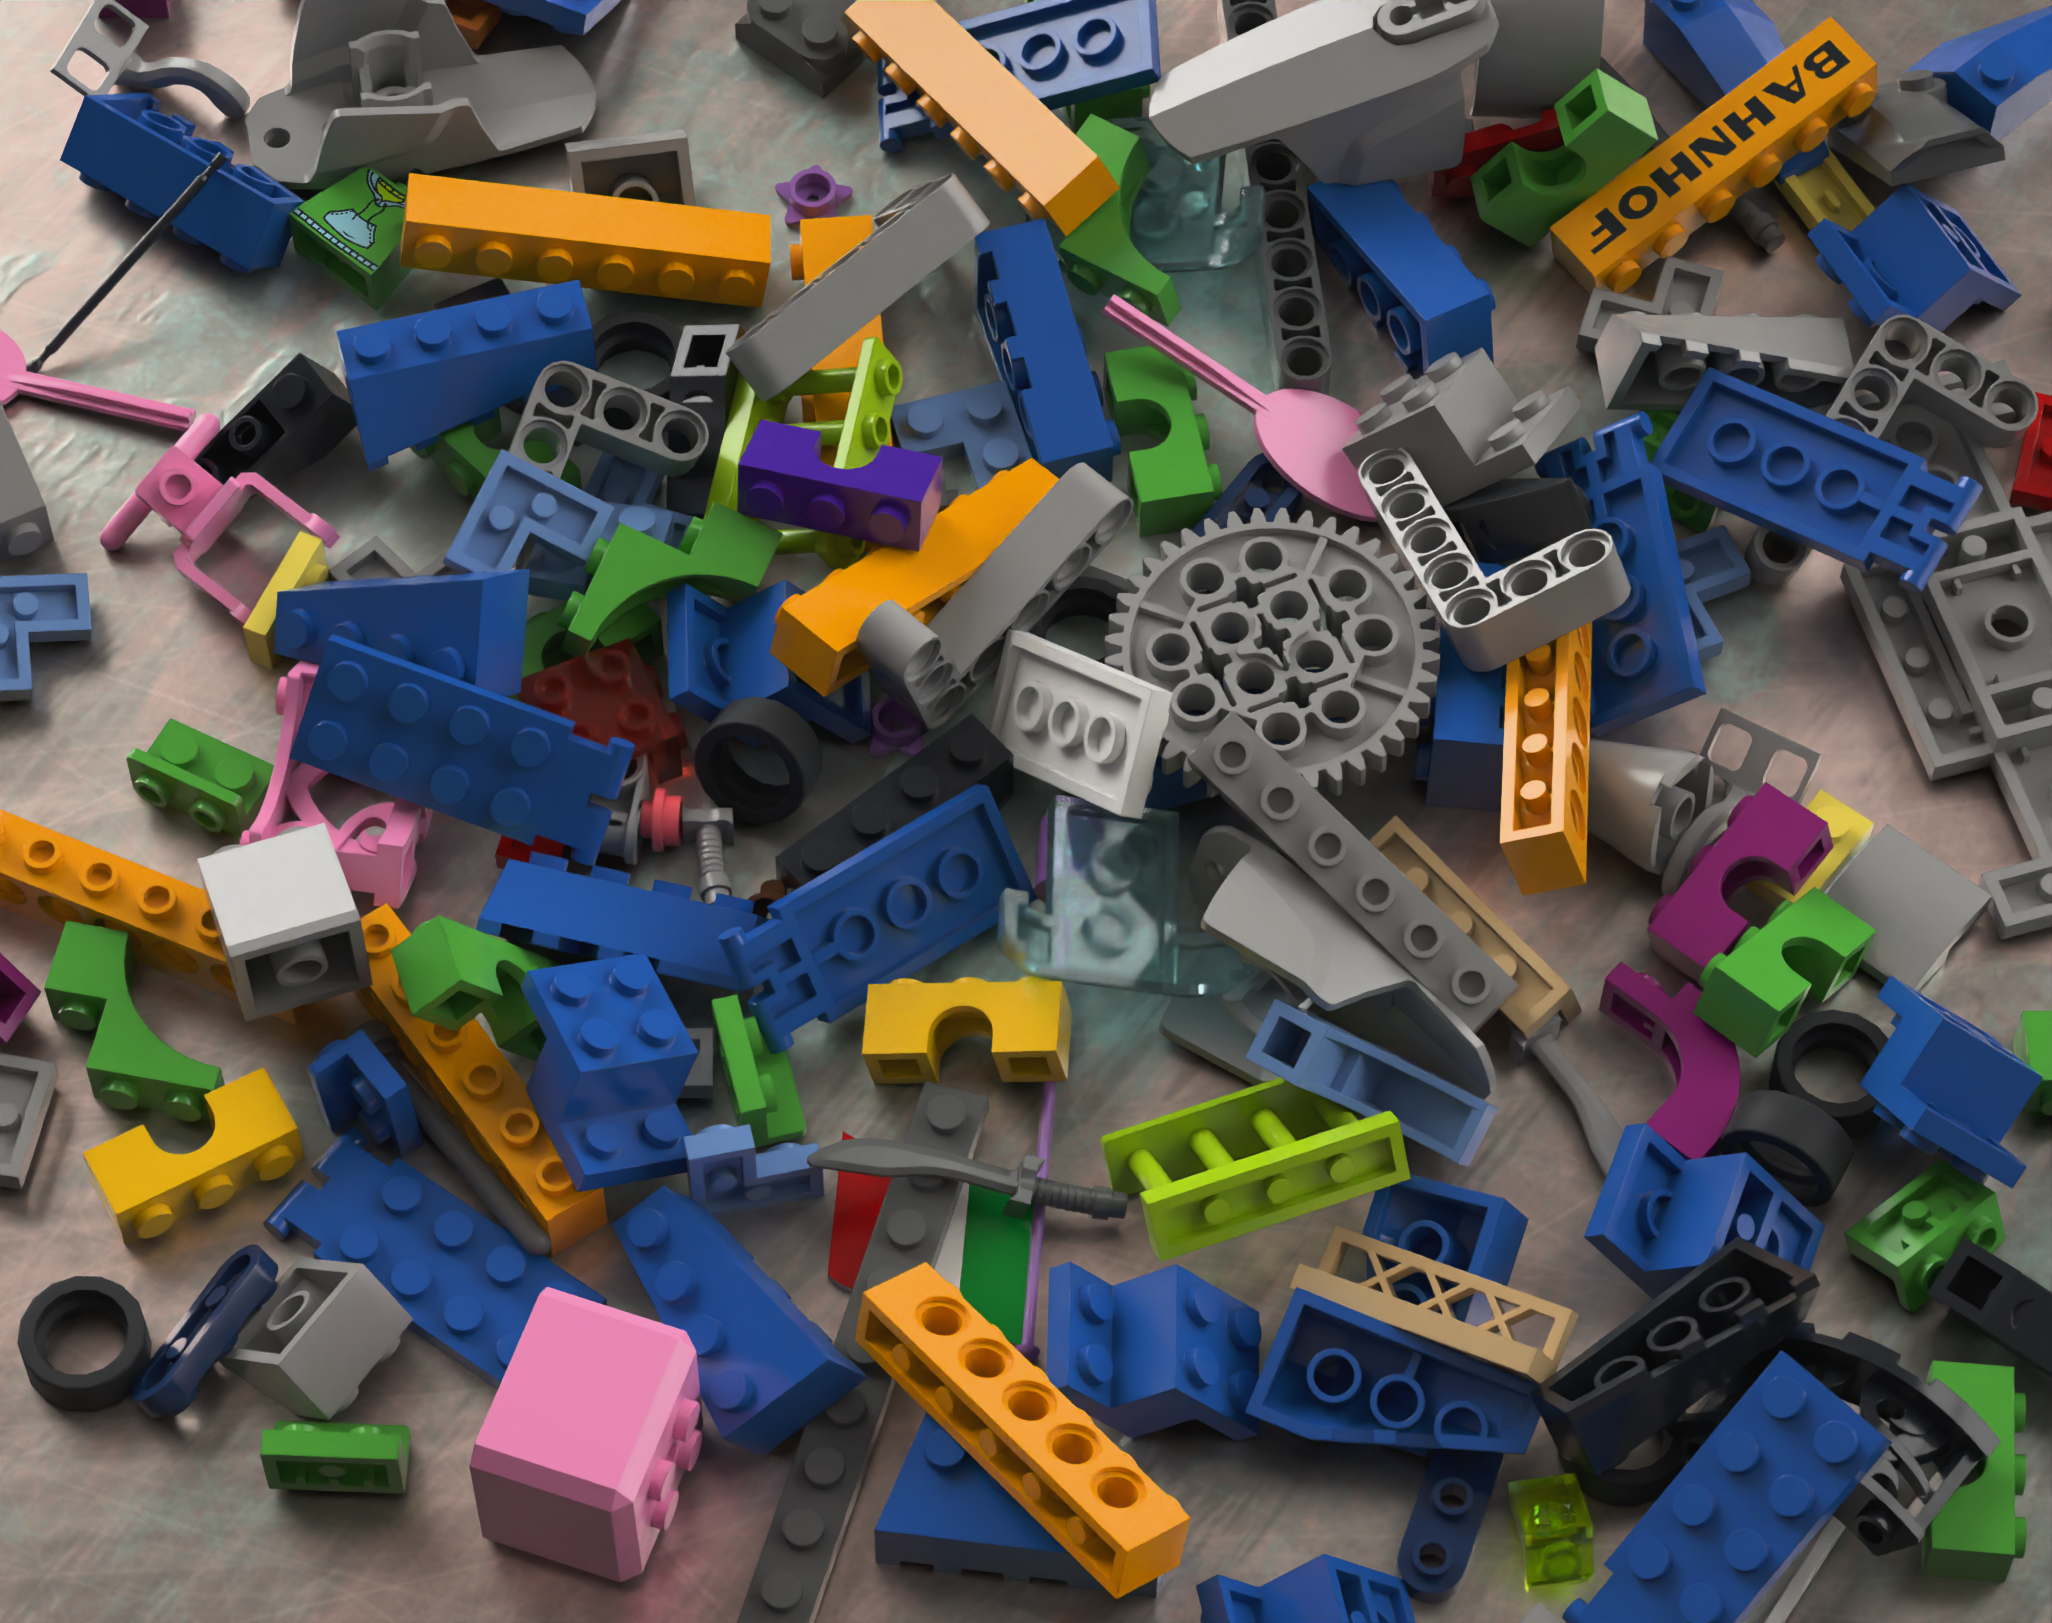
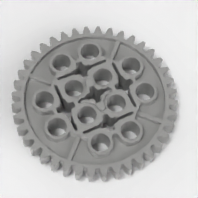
[1105,508,1440,798]

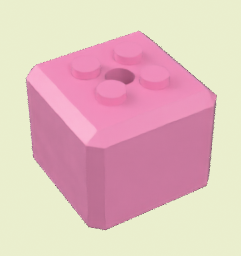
[469,1287,703,1582]

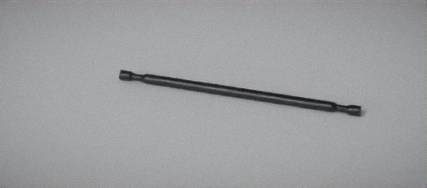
[26,152,228,374]

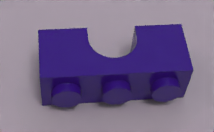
[737,419,943,552]

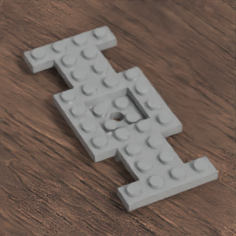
[1810,360,2052,939]

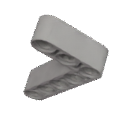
[725,173,990,402]
[1744,315,2039,586]
[461,361,709,574]
[1358,448,1631,672]
[856,462,1133,729]

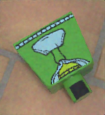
[289,167,427,311]

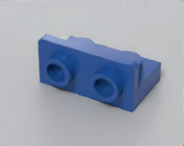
[307,1029,424,1158]

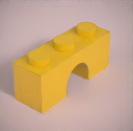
[862,976,1072,1084]
[83,1067,305,1245]

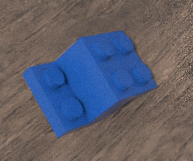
[1807,183,2022,332]
[666,579,872,748]
[521,953,698,1192]
[1859,975,2043,1189]
[1584,1123,1825,1300]
[1046,1261,1262,1441]
[1196,1554,1416,1623]

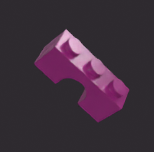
[1647,782,1833,982]

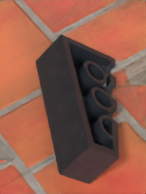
[775,714,1014,895]
[1530,1237,1820,1477]

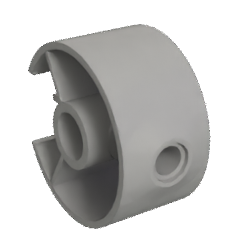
[1470,0,1605,120]

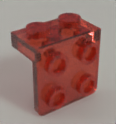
[517,638,688,784]

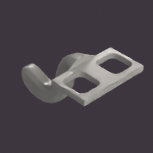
[50,0,250,119]
[1661,708,1823,895]

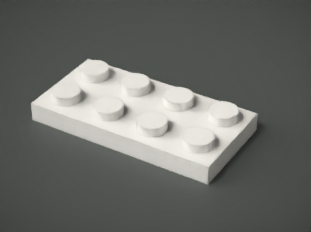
[984,629,1173,819]

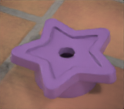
[775,165,853,227]
[869,696,930,759]

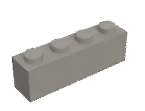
[1594,311,1854,411]

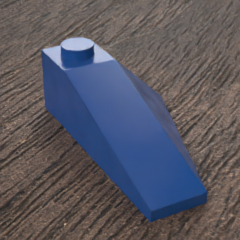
[1643,0,1829,185]
[1903,6,2052,141]
[1363,1174,1529,1457]
[1245,1287,1541,1455]

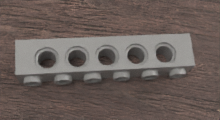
[1187,710,1519,1034]

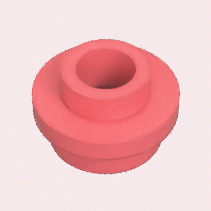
[640,788,683,852]

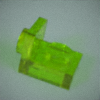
[1508,1473,1594,1587]

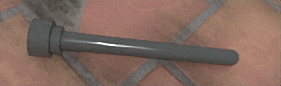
[345,1019,551,1256]

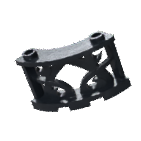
[1666,1322,2001,1556]

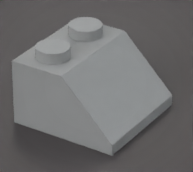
[565,129,696,206]
[218,1257,413,1420]

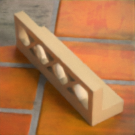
[1369,815,1582,1039]
[1289,1225,1579,1385]

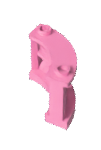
[239,661,432,909]

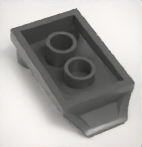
[735,0,868,99]
[1827,70,2005,187]

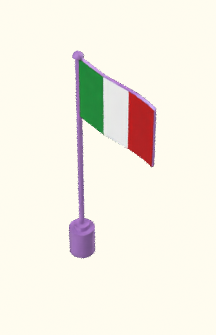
[828,810,1104,1362]

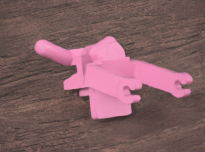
[100,413,340,627]

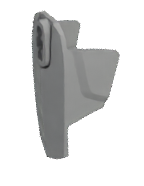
[245,0,597,189]
[1149,0,1499,186]
[1158,825,1497,1100]

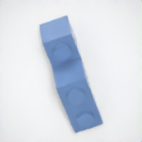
[1245,998,1498,1167]

